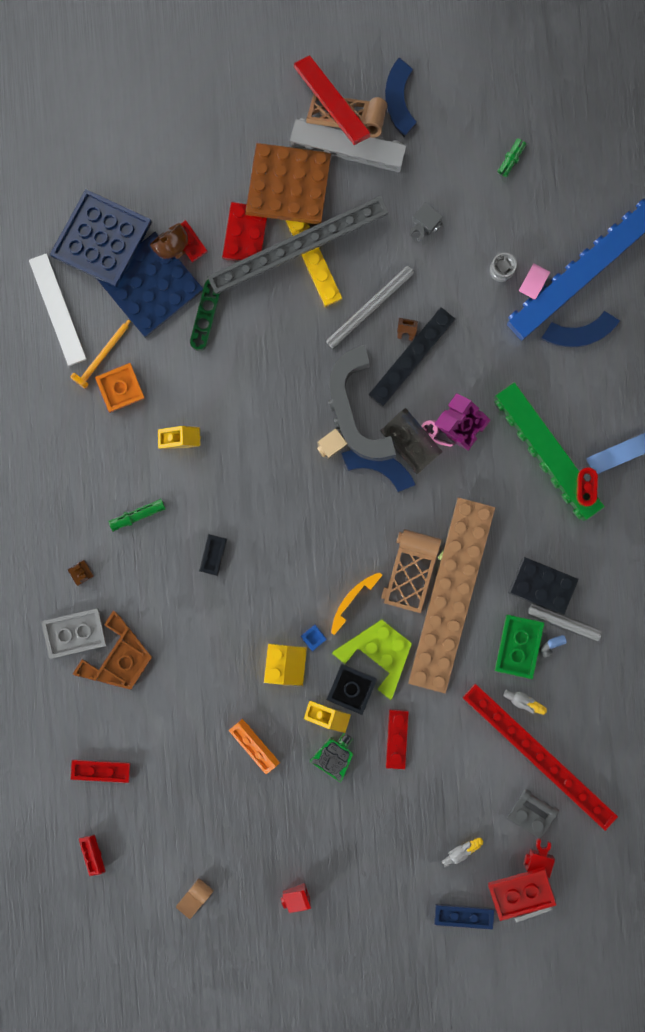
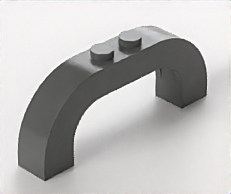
[328,345,396,461]

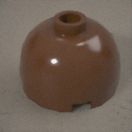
[150,222,188,259]

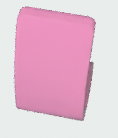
[519,263,550,299]
[421,420,455,447]

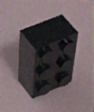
[508,557,579,615]

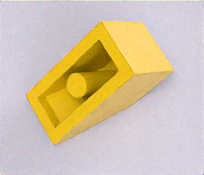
[158,426,201,449]
[304,701,351,733]

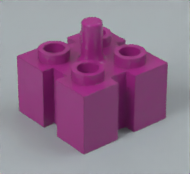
[434,393,491,451]

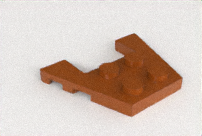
[73,610,152,690]

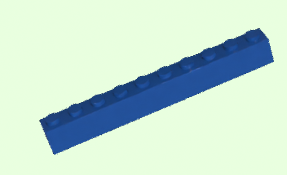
[507,198,645,341]

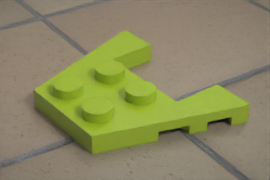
[332,619,412,700]

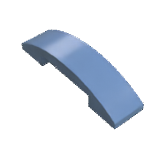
[586,433,645,474]

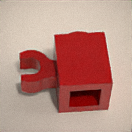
[523,838,555,878]

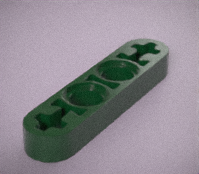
[190,279,221,351]

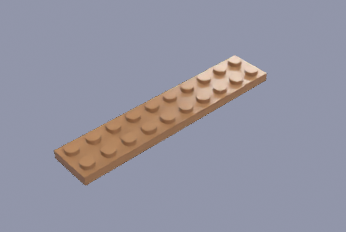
[408,497,495,694]

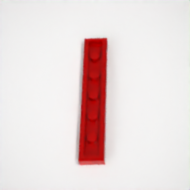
[294,55,370,145]

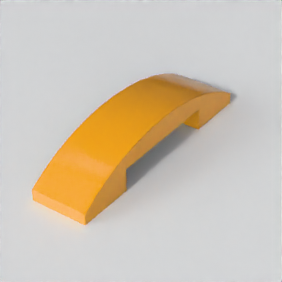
[331,573,382,635]

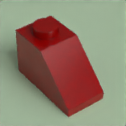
[280,883,311,913]

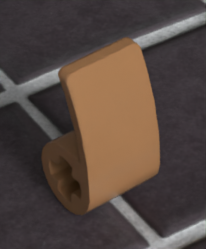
[176,878,214,919]

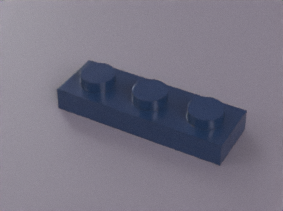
[434,904,494,930]

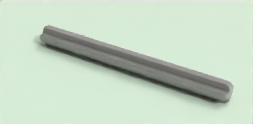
[326,266,414,349]

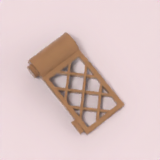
[306,94,388,137]
[381,529,441,613]

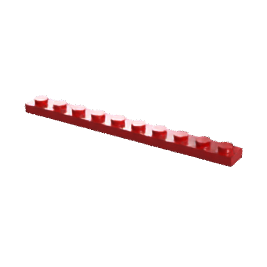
[462,684,618,831]

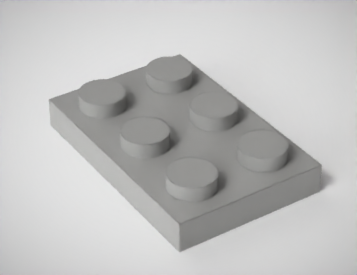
[41,608,107,659]

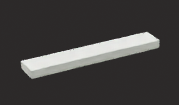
[29,253,87,366]

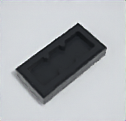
[199,534,227,576]

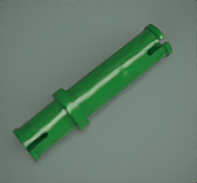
[108,498,166,532]

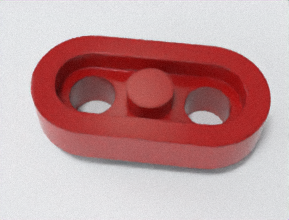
[577,467,598,507]

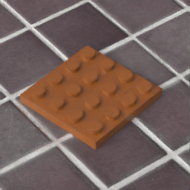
[246,143,331,224]

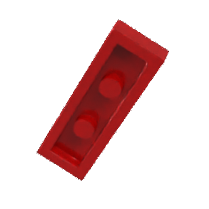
[386,710,409,769]
[70,759,131,783]

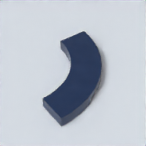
[385,58,417,137]
[541,311,620,348]
[341,450,416,492]

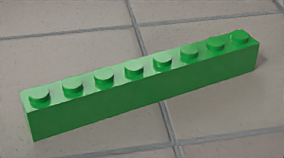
[494,382,605,521]

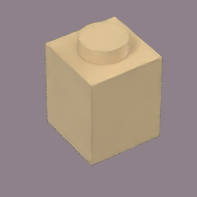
[317,429,347,459]

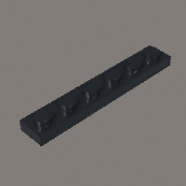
[369,307,456,407]

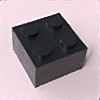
[326,663,377,715]

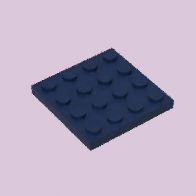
[49,189,152,288]
[97,232,203,338]

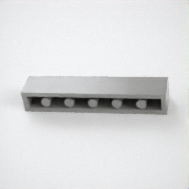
[290,118,406,172]

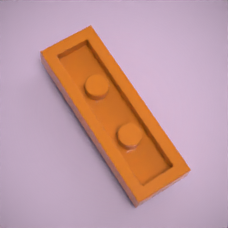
[228,719,280,774]

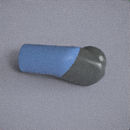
[540,635,567,658]

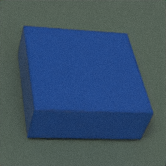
[300,625,327,651]

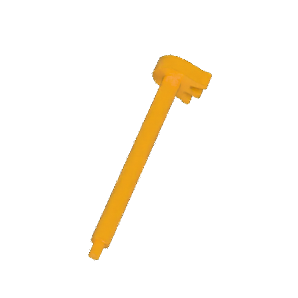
[70,319,131,389]

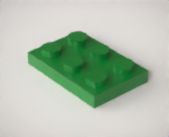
[494,614,544,679]

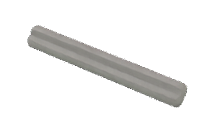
[528,604,602,641]

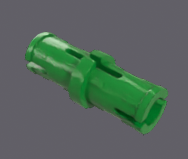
[497,138,527,177]

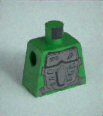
[310,733,354,783]

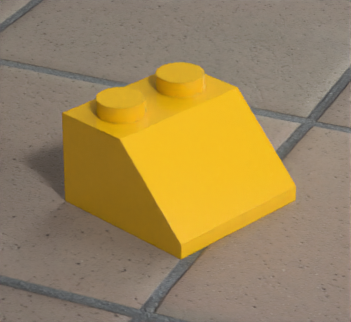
[264,643,307,686]

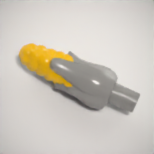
[503,690,547,715]
[442,838,483,868]

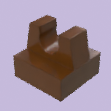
[397,318,418,341]
[67,560,94,586]

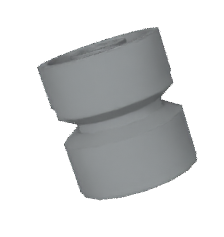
[490,252,517,282]

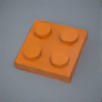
[95,363,145,413]

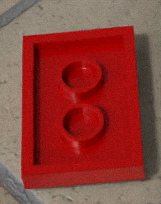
[222,202,267,261]
[488,867,556,921]

